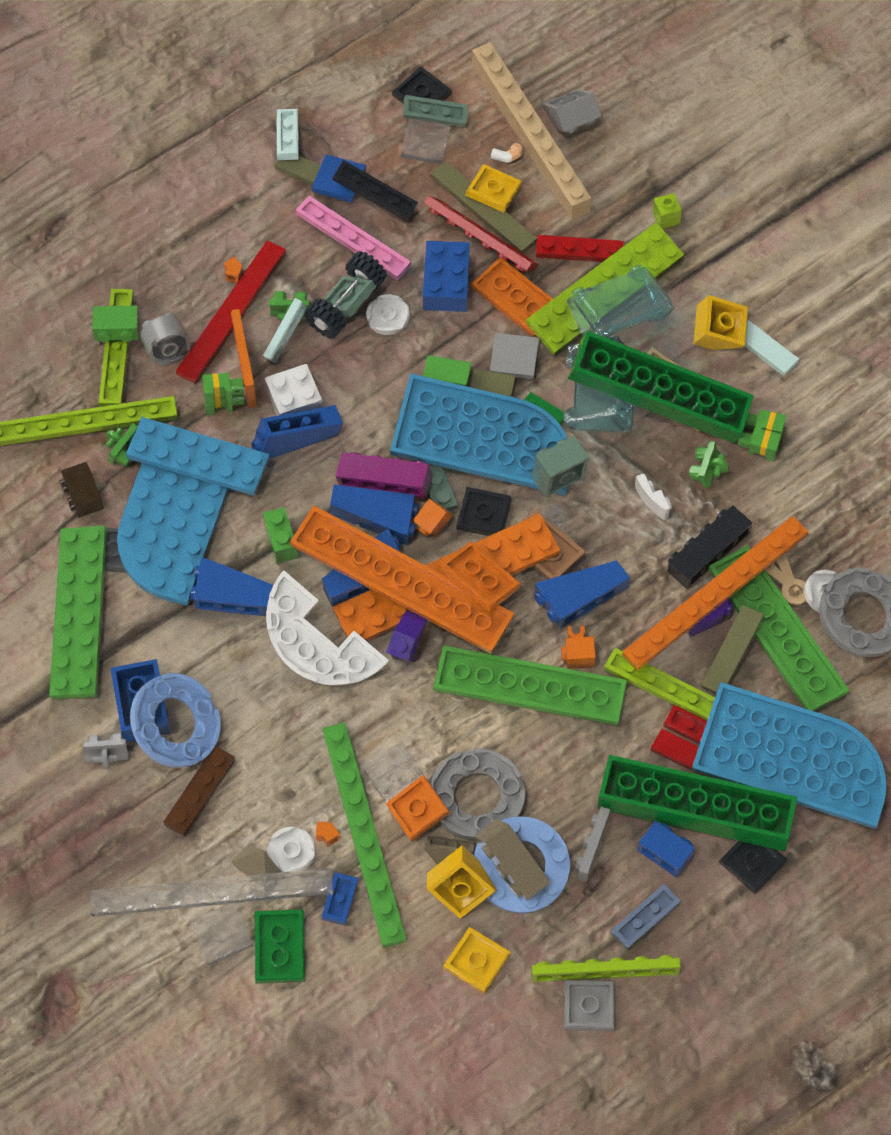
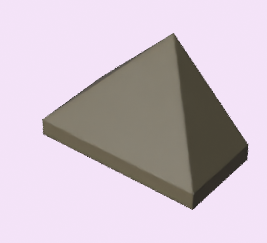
[424,836,475,865]
[232,844,283,893]

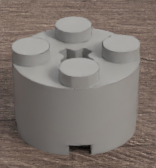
[140,313,191,366]

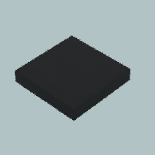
[392,66,452,104]
[456,487,511,536]
[719,841,787,894]

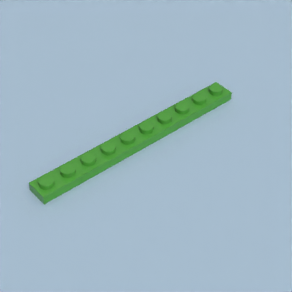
[322,722,406,948]

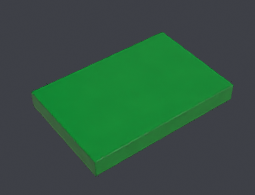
[255,909,305,984]

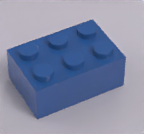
[423,241,470,312]
[110,659,171,742]

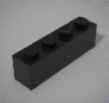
[667,505,753,589]

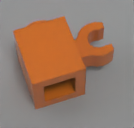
[561,625,595,669]

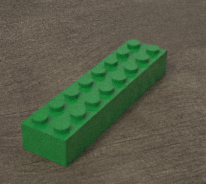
[568,330,754,443]
[597,755,797,851]

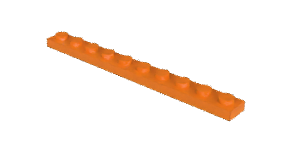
[622,516,808,671]

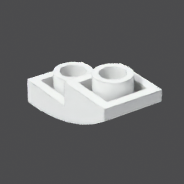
[635,474,672,520]

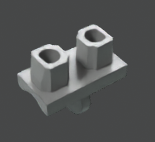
[83,733,128,769]

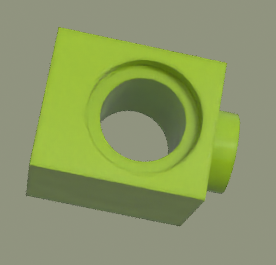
[652,193,682,229]

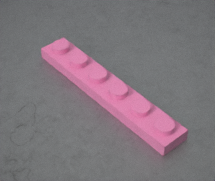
[296,196,411,281]

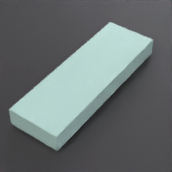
[277,109,299,160]
[263,298,307,364]
[745,320,799,376]

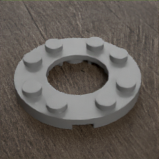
[819,568,891,657]
[431,748,525,841]

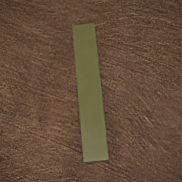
[431,161,537,253]

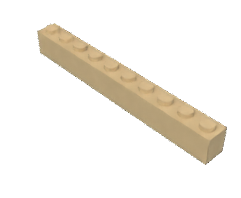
[472,42,591,221]

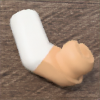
[491,143,522,163]

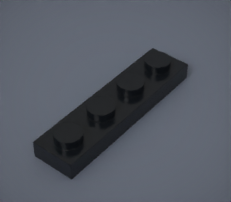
[332,160,418,222]

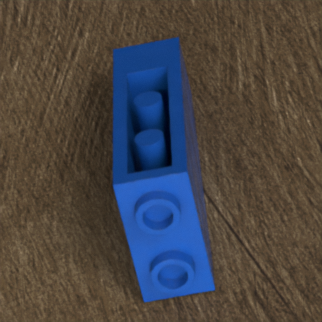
[251,405,343,459]
[330,485,419,545]
[322,529,400,607]
[191,558,273,617]
[534,560,630,629]

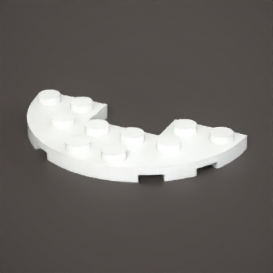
[266,570,389,686]

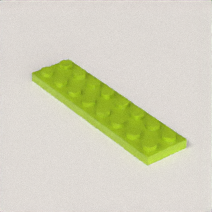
[525,222,684,355]

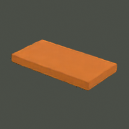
[471,257,553,337]
[231,309,257,408]

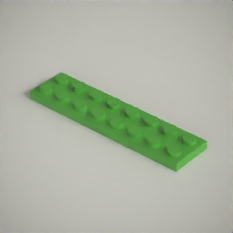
[49,526,107,700]
[708,545,849,712]
[434,645,627,726]

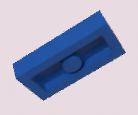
[322,872,358,926]

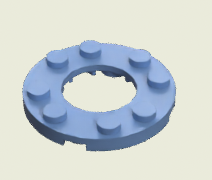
[130,673,221,768]
[474,817,570,914]

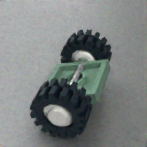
[305,251,387,339]

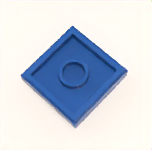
[311,154,366,203]

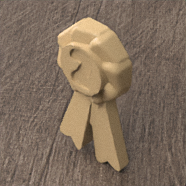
[765,555,806,606]

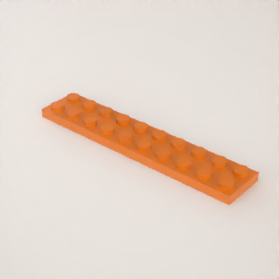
[290,505,514,654]
[333,513,560,642]

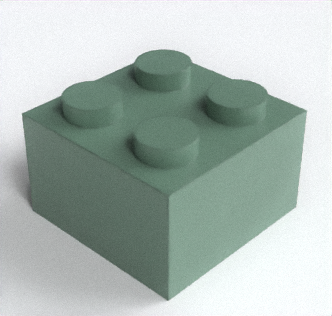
[531,436,589,498]

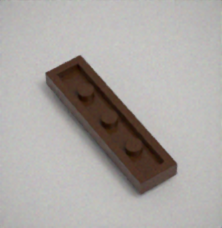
[163,746,235,836]

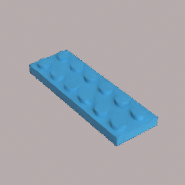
[126,417,270,496]

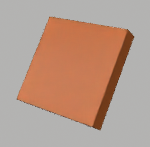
[386,775,450,842]

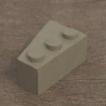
[474,819,550,900]

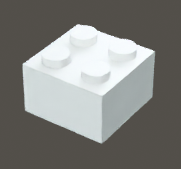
[265,364,323,416]

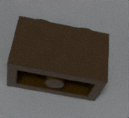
[59,461,104,518]

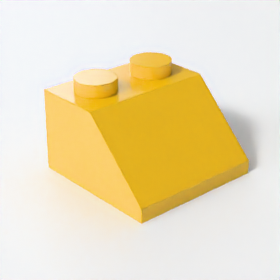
[693,295,748,350]
[427,845,496,919]

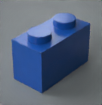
[637,821,695,878]

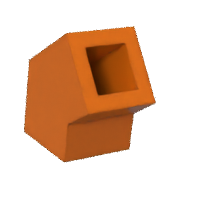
[223,256,243,283]
[316,822,341,847]

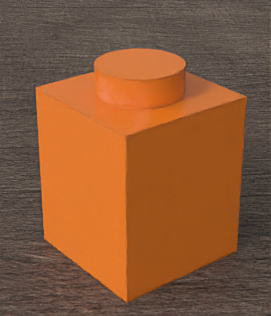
[413,499,453,536]

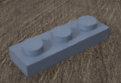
[611,884,681,951]

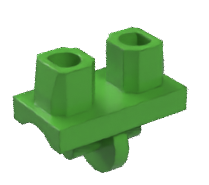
[269,291,310,320]
[105,423,138,467]
[689,441,729,488]

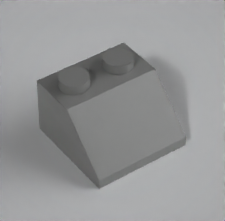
[542,89,602,134]

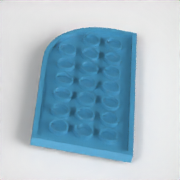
[390,373,568,496]
[117,463,229,606]
[692,682,886,829]

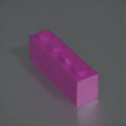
[335,452,432,499]

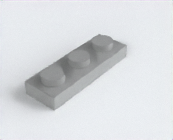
[575,807,610,882]

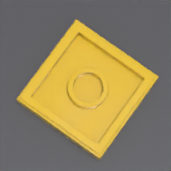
[465,164,522,213]
[443,927,511,994]

